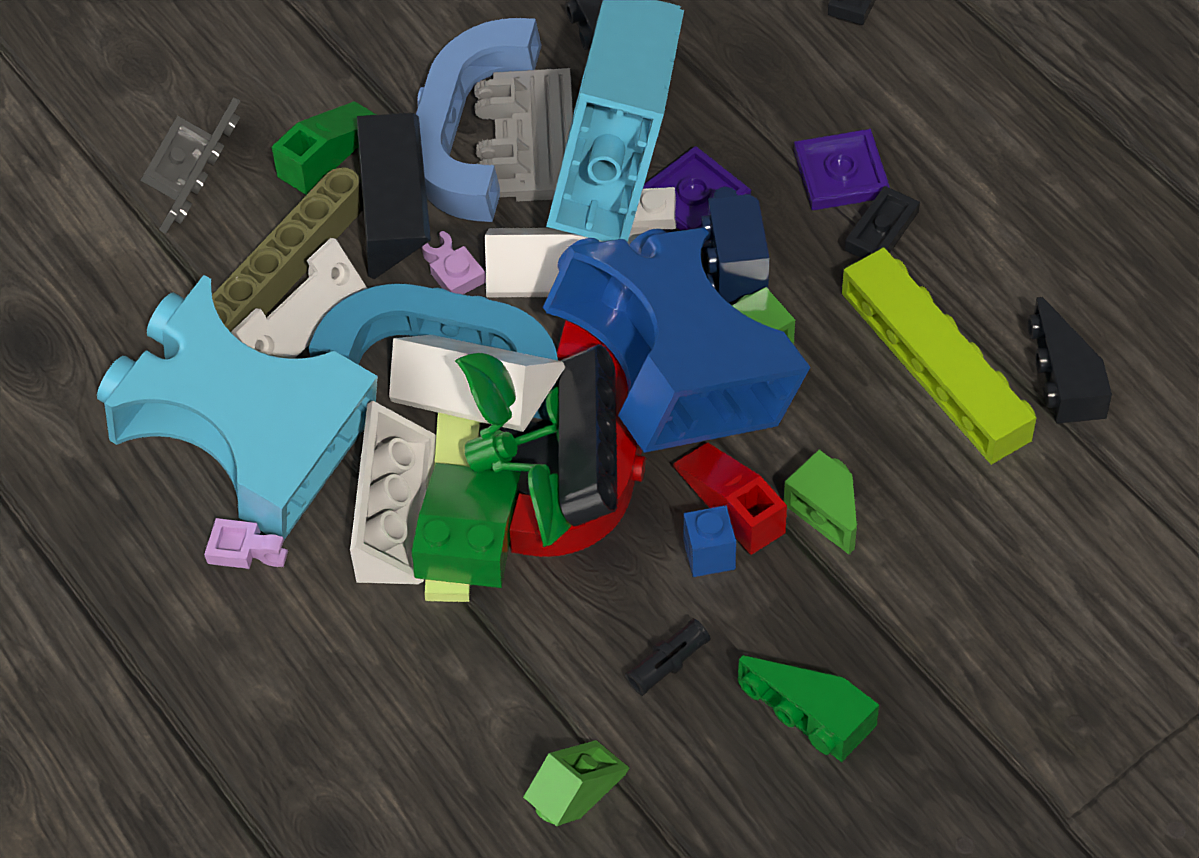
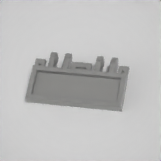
[474,68,573,202]

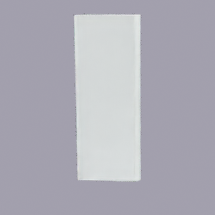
[485,227,649,297]
[389,335,565,432]
[350,401,436,584]

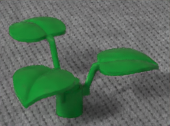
[455,353,571,547]

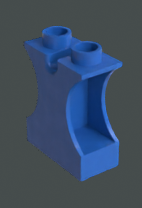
[543,227,811,453]

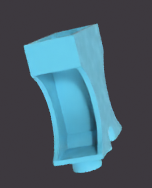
[97,275,378,540]

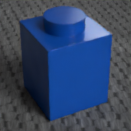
[684,505,736,577]

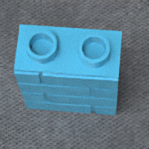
[546,0,684,242]

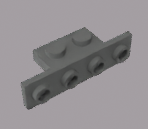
[140,97,240,234]

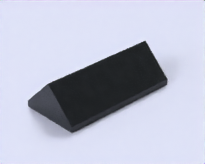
[357,113,431,279]

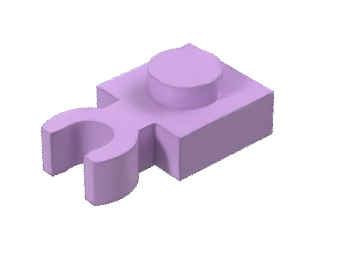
[422,231,486,295]

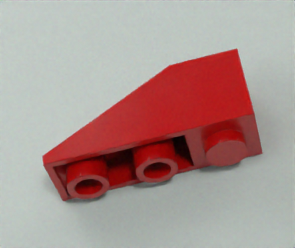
[673,442,787,555]

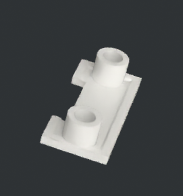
[231,238,367,359]

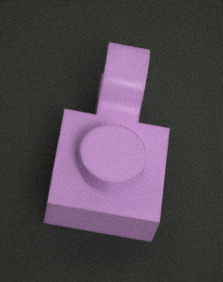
[204,518,288,569]

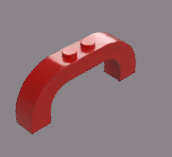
[509,321,646,557]

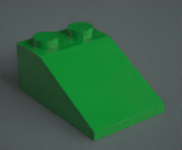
[412,463,521,588]

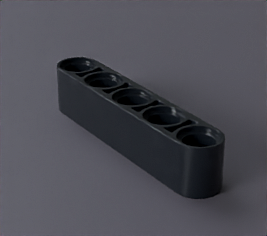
[559,344,618,526]

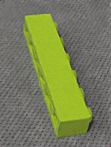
[842,248,1037,465]

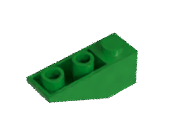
[271,101,377,195]
[738,655,879,763]

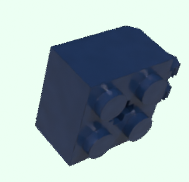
[701,186,770,305]

